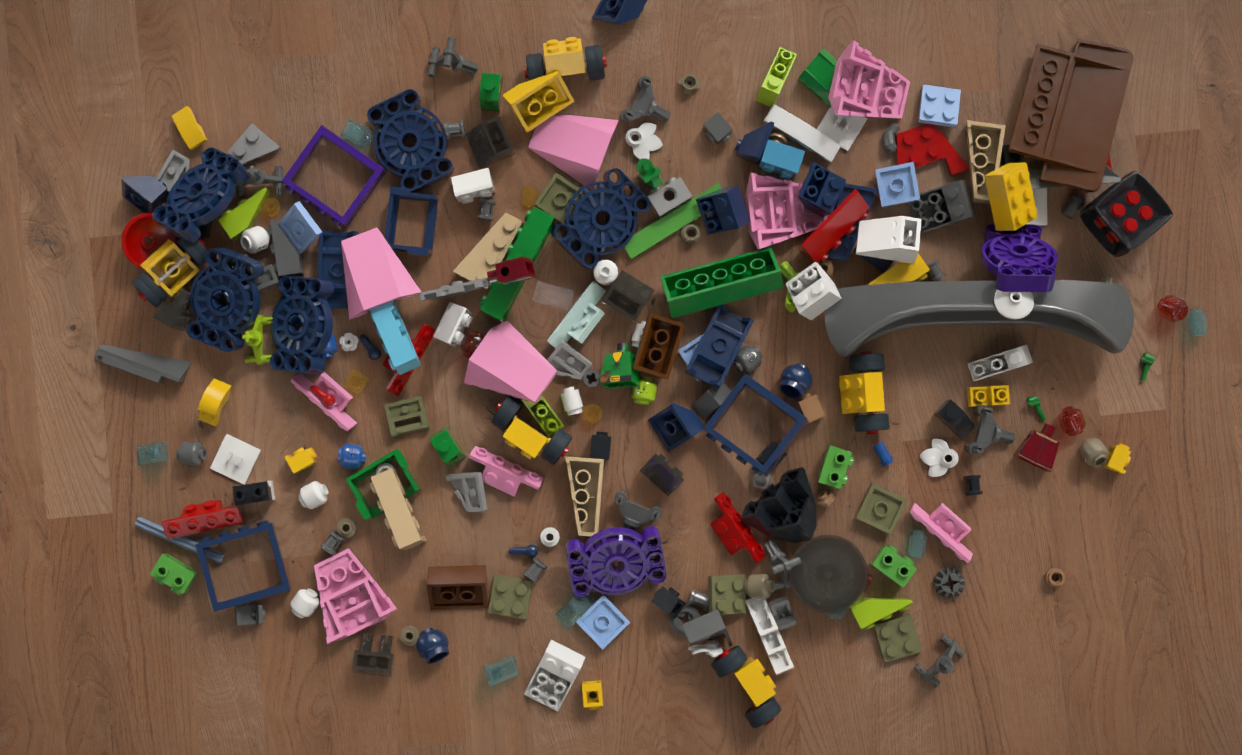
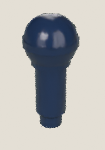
[359,334,381,360]
[509,544,538,558]

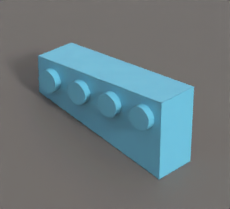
[369,301,421,375]

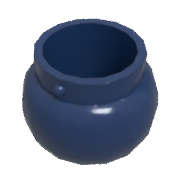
[779,363,813,399]
[416,628,450,664]

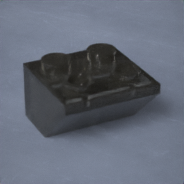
[465,115,515,169]
[602,270,655,323]
[640,453,684,496]

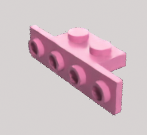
[290,372,357,431]
[468,446,544,497]
[910,503,973,563]

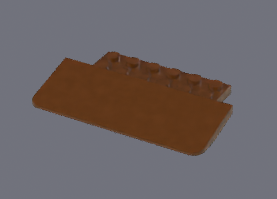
[1008,39,1134,191]

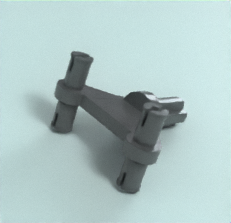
[427,37,478,77]
[619,76,670,123]
[236,166,285,198]
[964,405,1016,454]
[615,490,662,531]
[765,540,802,592]
[913,634,966,688]

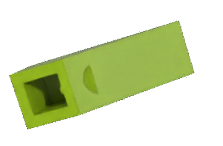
[756,47,797,108]
[218,187,271,241]
[521,395,564,437]
[848,598,913,630]

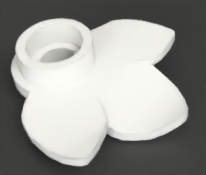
[626,123,663,159]
[920,439,959,477]
[688,640,723,657]

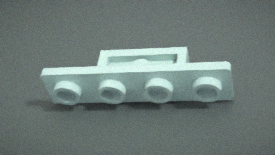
[547,281,606,348]

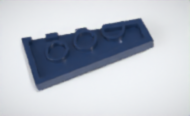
[828,183,878,262]

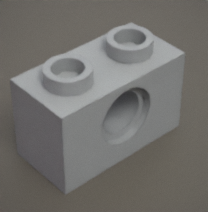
[648,177,693,219]

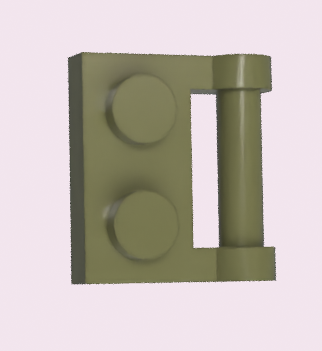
[384,396,430,438]

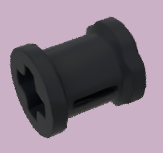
[963,475,983,496]

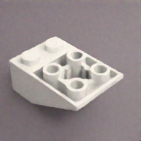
[856,216,921,264]
[433,302,473,348]
[524,640,586,712]

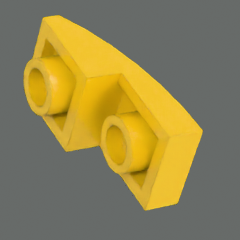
[172,106,207,150]
[967,385,1010,407]

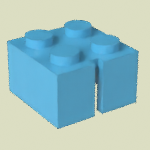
[758,139,805,180]

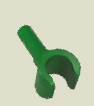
[1140,353,1155,381]
[1027,396,1046,421]

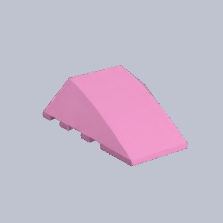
[828,40,910,119]
[528,114,619,190]
[745,173,828,249]
[341,228,421,320]
[464,321,558,403]
[314,548,397,644]

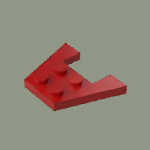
[896,124,970,176]

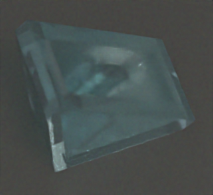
[136,442,169,465]
[555,594,596,628]
[484,656,519,686]

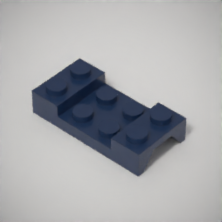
[318,231,360,309]
[684,304,754,390]

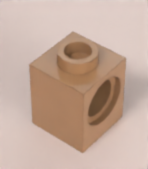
[797,393,825,423]

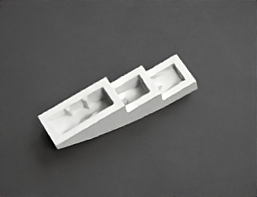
[764,104,841,162]
[746,599,794,676]

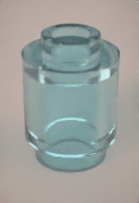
[1186,308,1209,336]
[906,529,928,558]

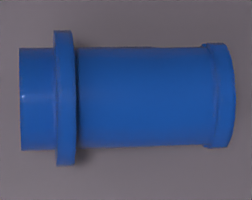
[872,441,894,467]

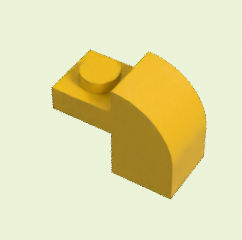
[198,379,232,427]

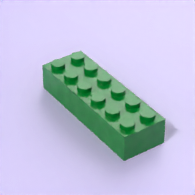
[479,207,556,323]
[660,247,784,318]

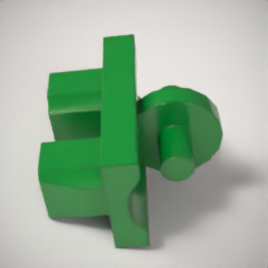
[636,158,663,189]

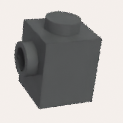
[703,112,733,145]

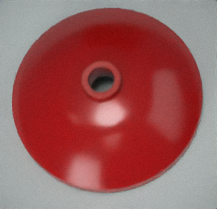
[121,212,180,269]

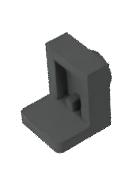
[768,596,797,630]
[235,604,266,626]

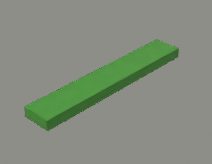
[621,183,722,259]

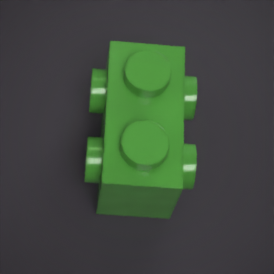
[816,445,854,489]
[869,545,917,588]
[150,553,199,595]

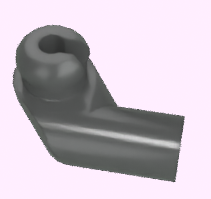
[882,123,900,152]

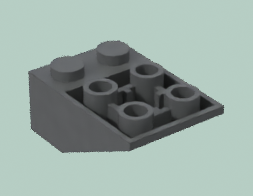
[907,180,977,234]

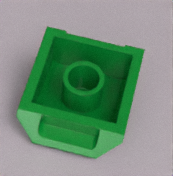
[798,48,837,105]

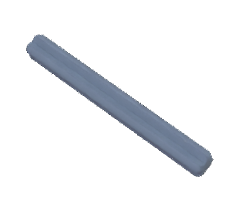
[135,517,225,563]

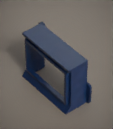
[385,187,439,256]

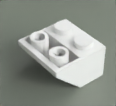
[451,168,496,204]
[785,262,842,320]

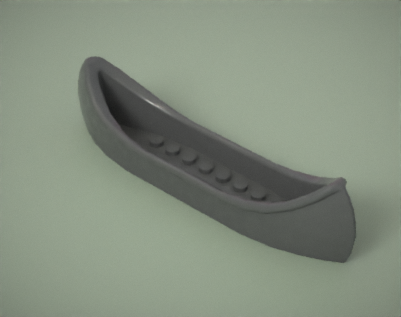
[824,280,1134,358]

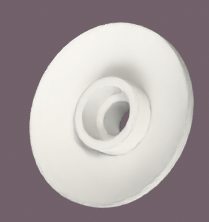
[994,290,1034,320]

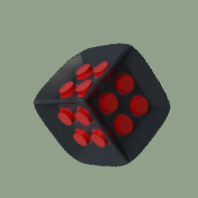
[1079,171,1173,257]

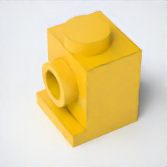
[1102,443,1131,474]
[285,447,317,474]
[582,680,603,710]

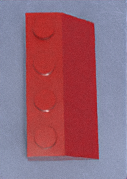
[798,189,870,264]

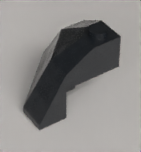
[740,467,817,543]

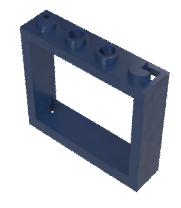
[703,374,809,477]
[195,520,291,612]

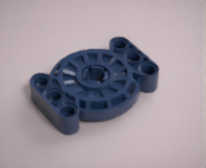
[367,89,454,193]
[152,147,249,243]
[551,168,651,268]
[186,248,264,352]
[270,276,334,374]

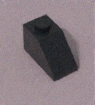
[934,399,975,440]

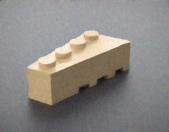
[965,120,1006,205]
[453,213,524,291]
[565,456,604,537]
[370,468,427,550]

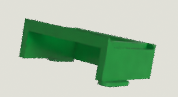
[346,449,422,520]

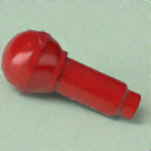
[310,384,335,407]

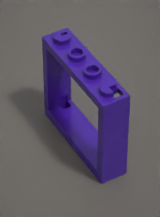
[282,125,387,227]

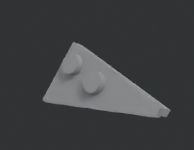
[418,278,491,301]

